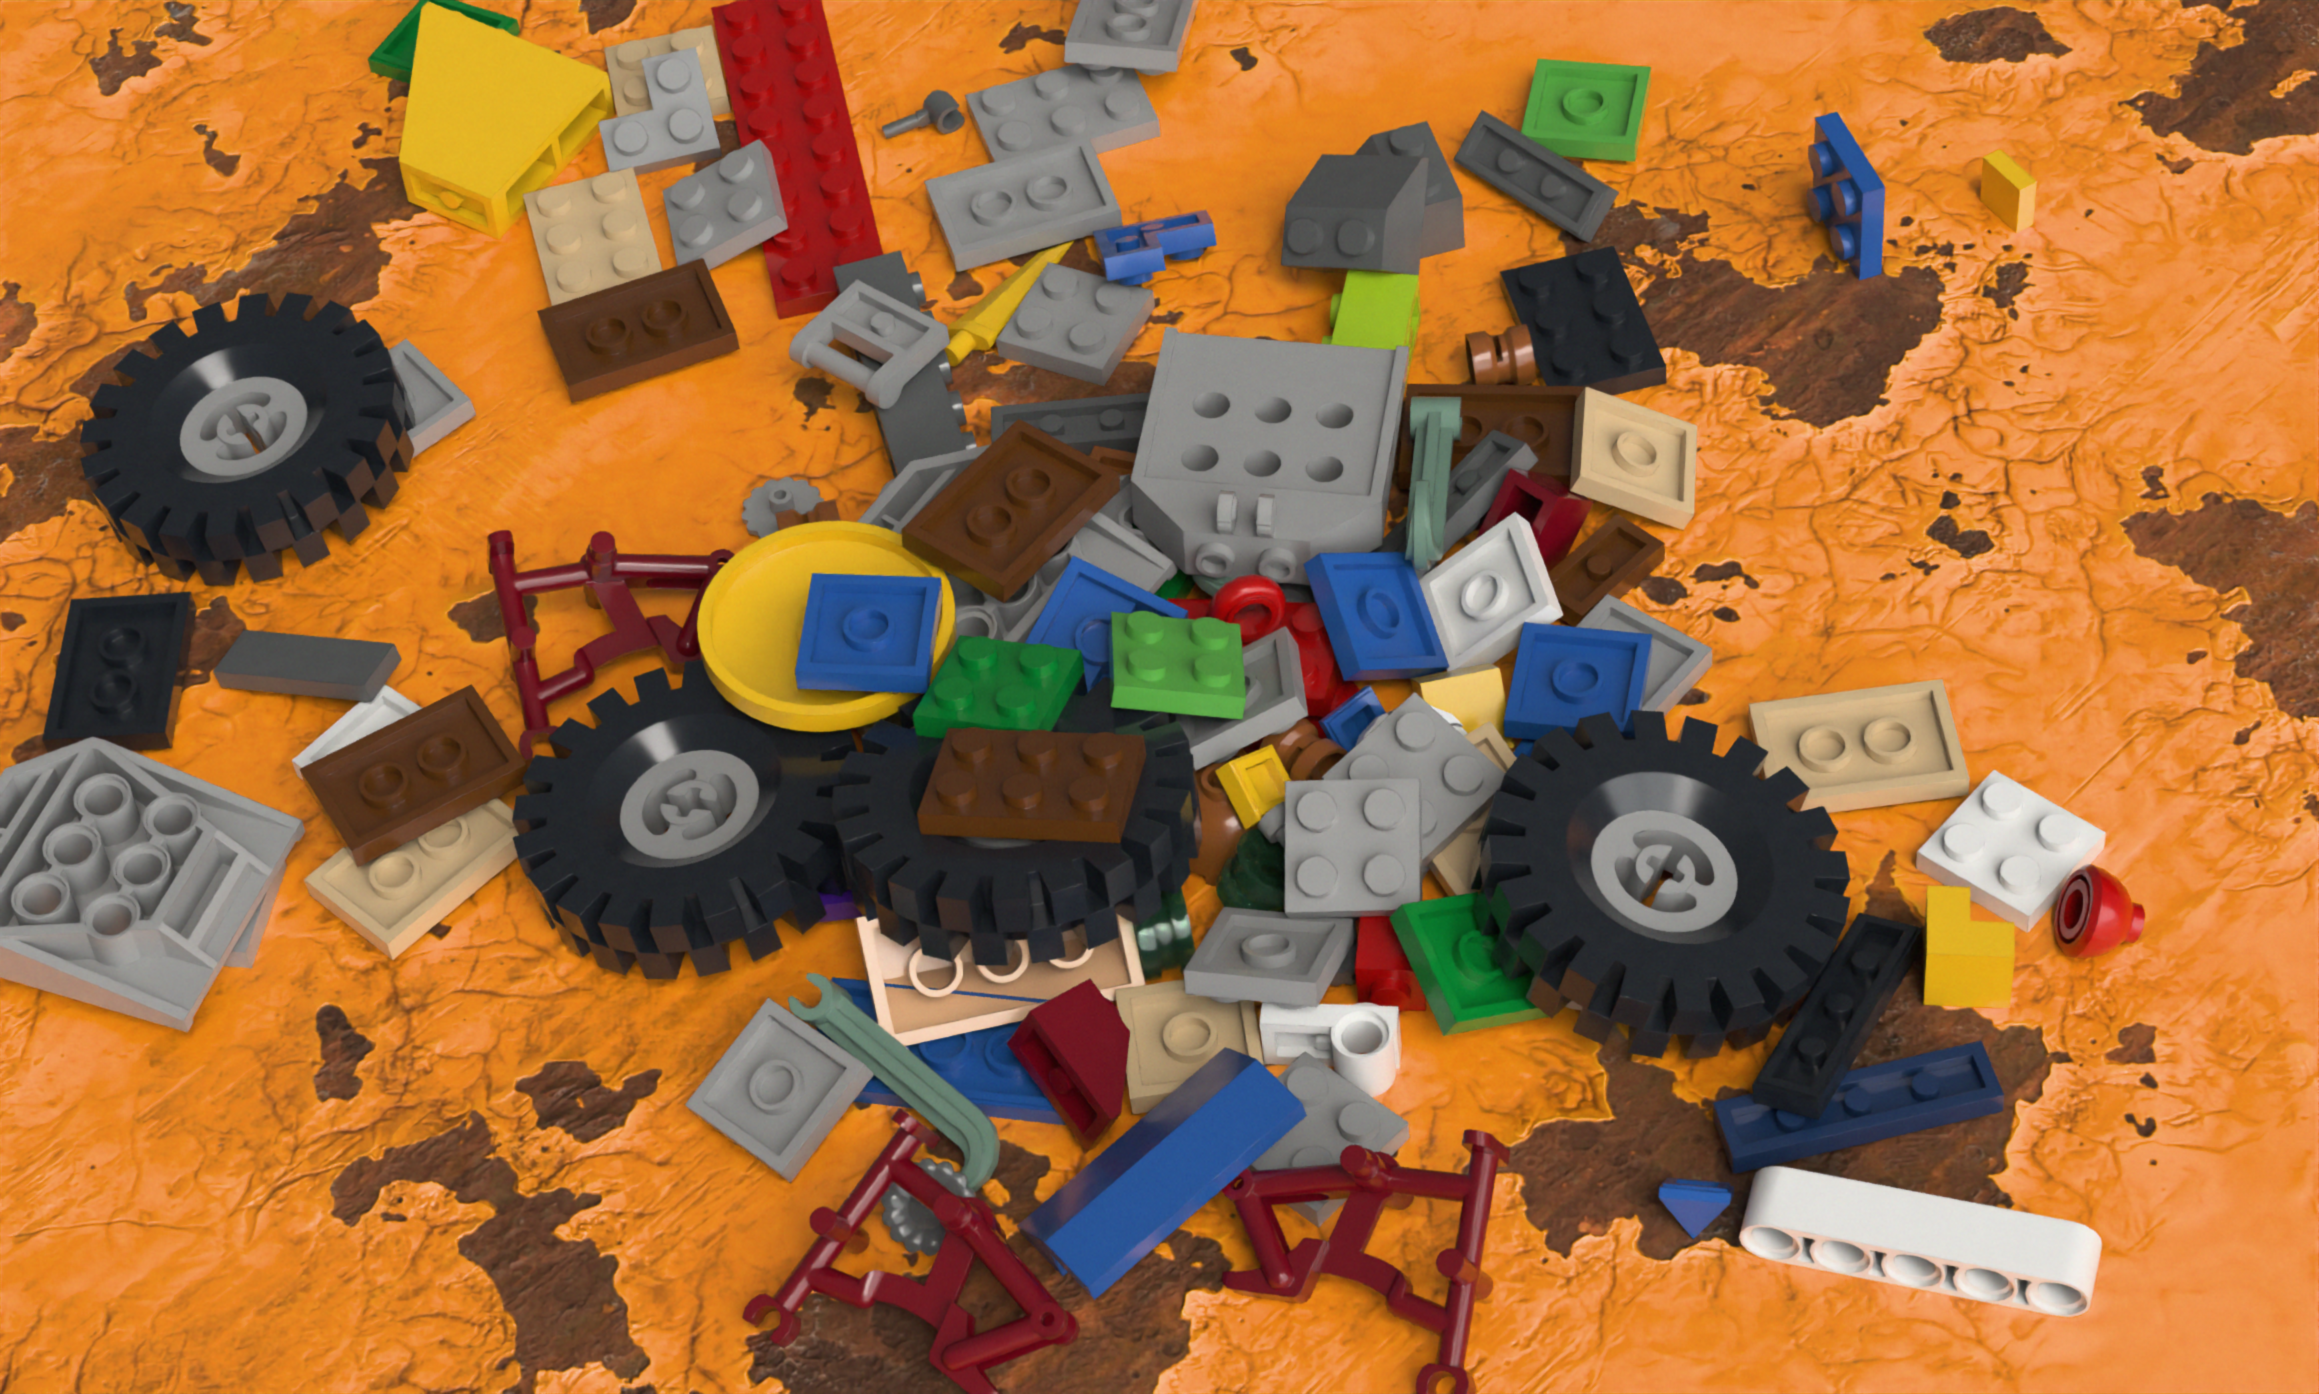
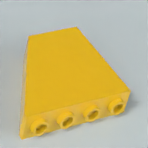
[399,2,616,239]

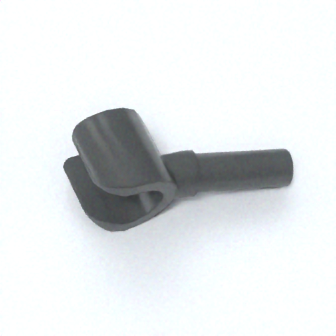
[882,90,965,139]

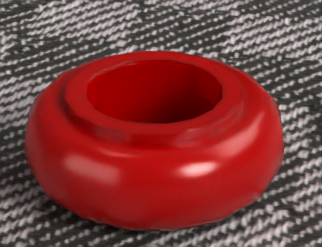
[1209,574,1286,643]

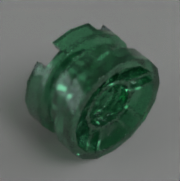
[1215,829,1285,912]
[1133,888,1195,982]

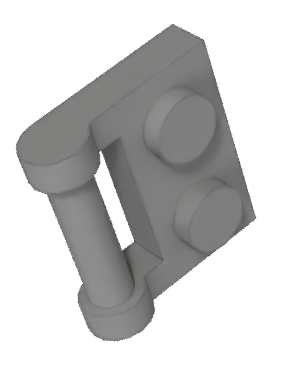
[789,280,950,409]

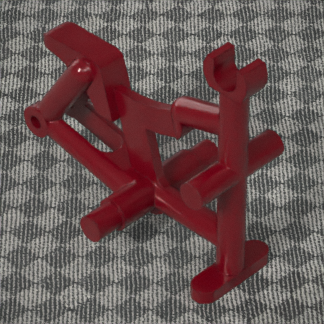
[486,530,735,768]
[742,1108,1080,1394]
[1221,1129,1510,1394]

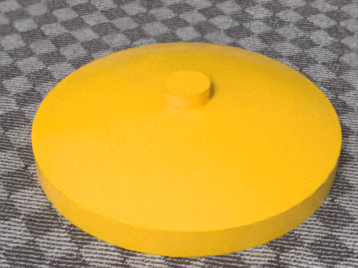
[697,521,957,732]

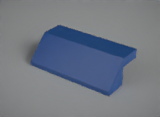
[1017,1047,1307,1300]

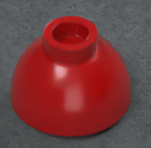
[2054,864,2145,959]

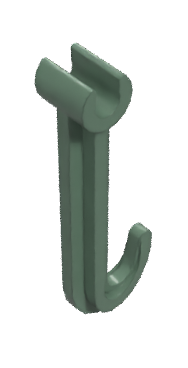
[1405,396,1462,570]
[788,973,1000,1192]

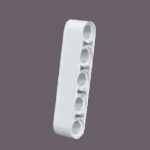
[1739,1166,2102,1317]

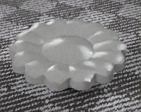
[741,477,824,539]

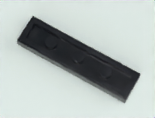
[1752,913,1923,1120]

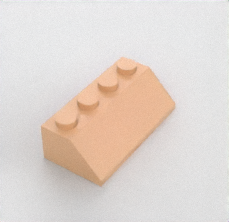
[854,914,1146,1046]

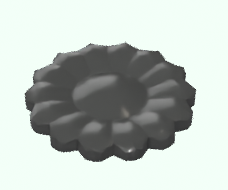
[881,1158,976,1256]

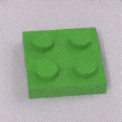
[1521,59,1651,162]
[1108,611,1246,720]

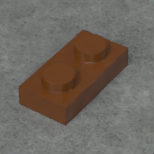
[1548,514,1665,627]

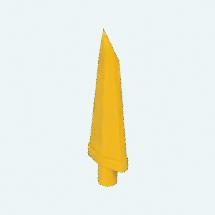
[944,239,1076,367]

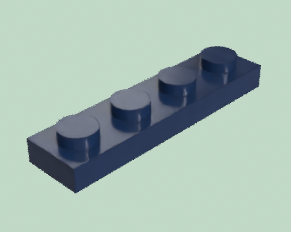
[1713,1040,2004,1174]

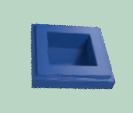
[1318,686,1386,752]
[1659,1177,1734,1239]

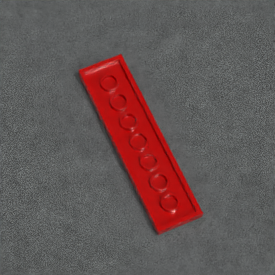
[711,0,883,320]

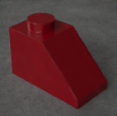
[1475,468,1594,572]
[1007,978,1130,1151]

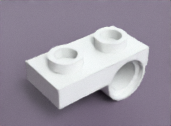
[1260,1002,1402,1097]

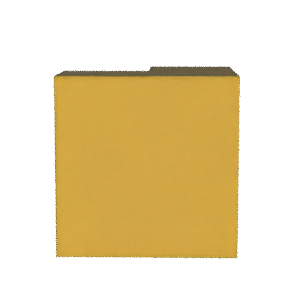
[1410,663,1515,748]
[1923,885,2015,1008]

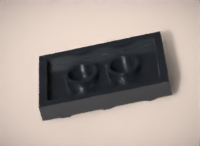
[1500,246,1666,396]
[42,592,197,753]

